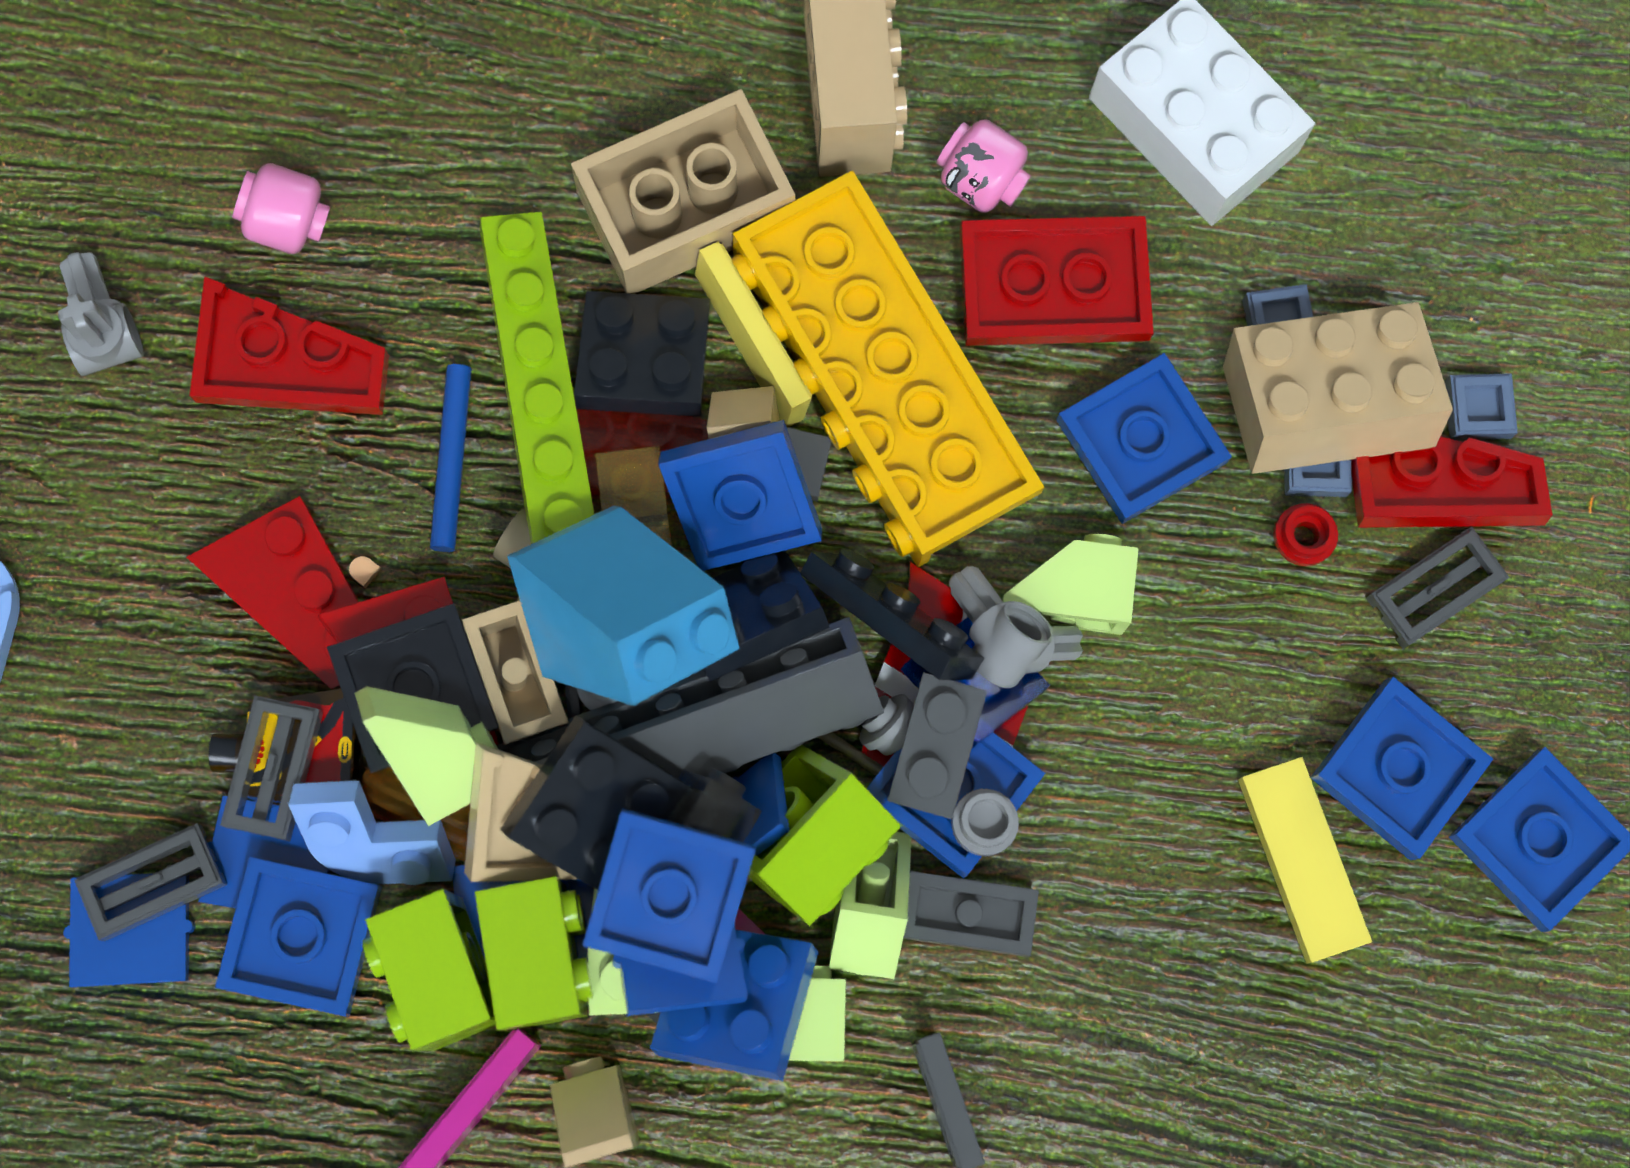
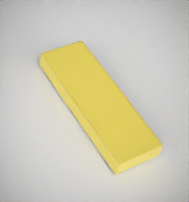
[695,241,812,427]
[1238,757,1372,964]

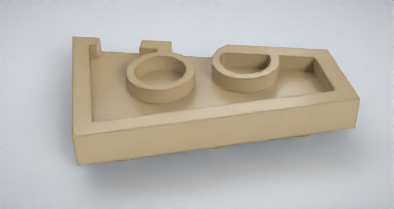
[464,742,671,882]

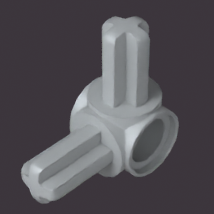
[58,252,144,377]
[949,566,1083,688]

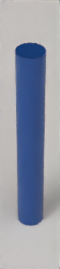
[430,364,472,552]

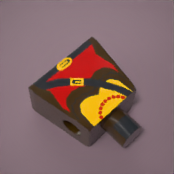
[209,688,363,806]

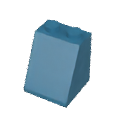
[507,506,740,706]

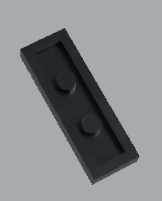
[800,549,984,680]

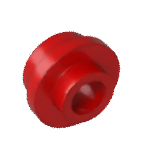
[1274,503,1338,566]

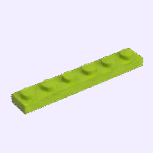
[480,212,595,544]

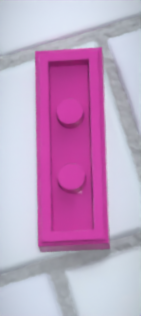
[399,1029,542,1168]

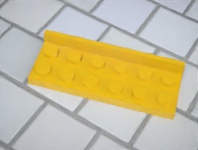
[731,170,1044,567]

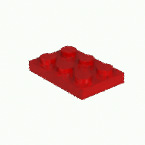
[960,216,1154,346]

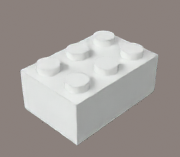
[1089,0,1316,226]

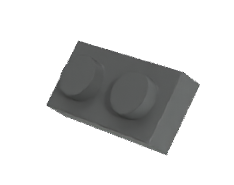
[888,673,987,819]
[903,871,1039,957]

